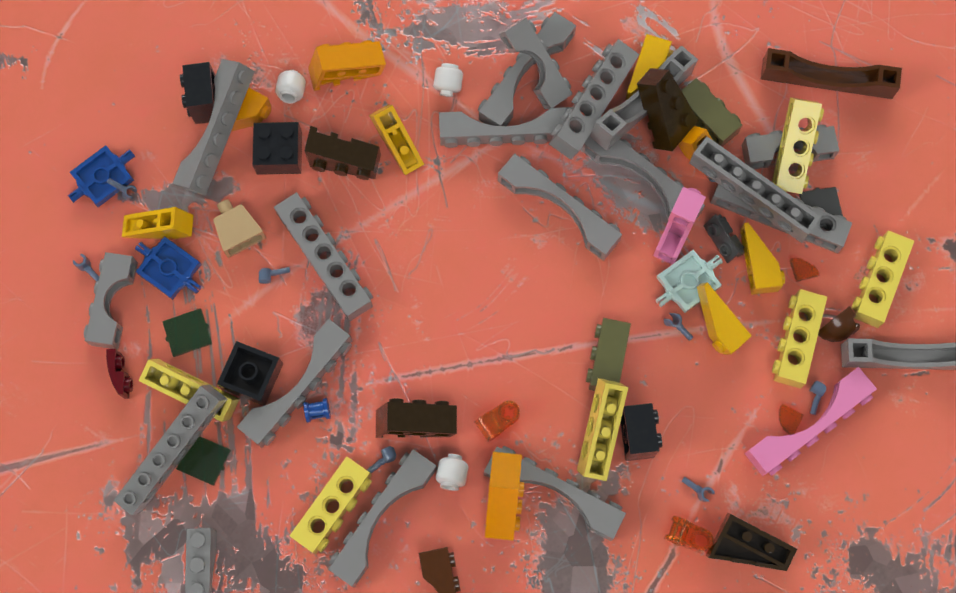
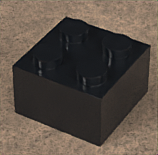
[180,62,215,124]
[252,122,302,175]
[217,341,283,406]
[620,403,662,461]

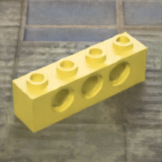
[772,97,824,194]
[851,230,914,328]
[772,289,827,389]
[139,359,240,422]
[577,378,628,481]
[290,457,372,555]

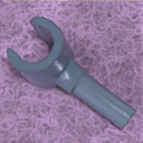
[107,178,137,200]
[73,254,99,281]
[259,267,290,284]
[664,313,693,341]
[810,381,826,415]
[367,446,396,473]
[682,477,715,502]

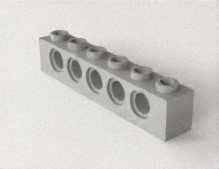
[549,39,640,160]
[690,137,821,243]
[710,184,852,253]
[274,192,373,321]
[113,384,228,515]

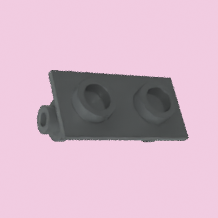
[704,214,745,263]

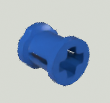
[303,398,331,423]

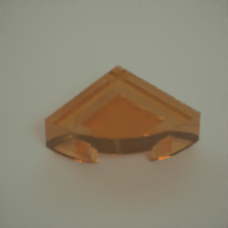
[790,258,820,282]
[779,404,804,435]

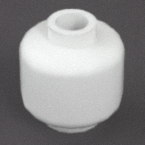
[433,63,463,97]
[275,70,306,104]
[436,454,469,491]

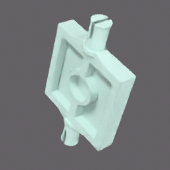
[655,249,723,313]

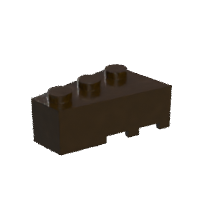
[637,68,699,151]
[304,126,381,180]
[376,398,457,438]
[706,513,797,571]

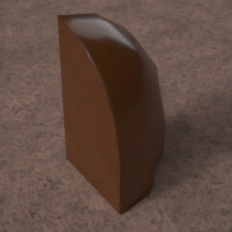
[818,306,860,342]

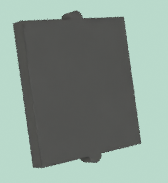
[799,187,843,229]

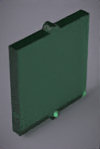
[162,308,212,357]
[176,436,231,486]

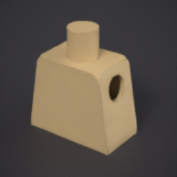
[213,200,266,258]

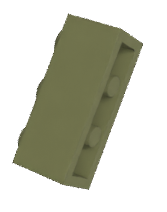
[681,78,742,147]
[586,318,631,391]

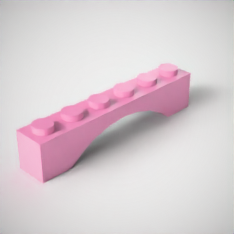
[653,187,706,264]
[745,367,877,476]

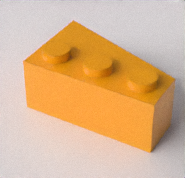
[308,40,386,91]
[485,452,524,541]

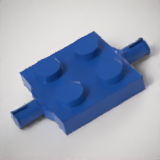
[68,145,135,207]
[135,236,202,300]

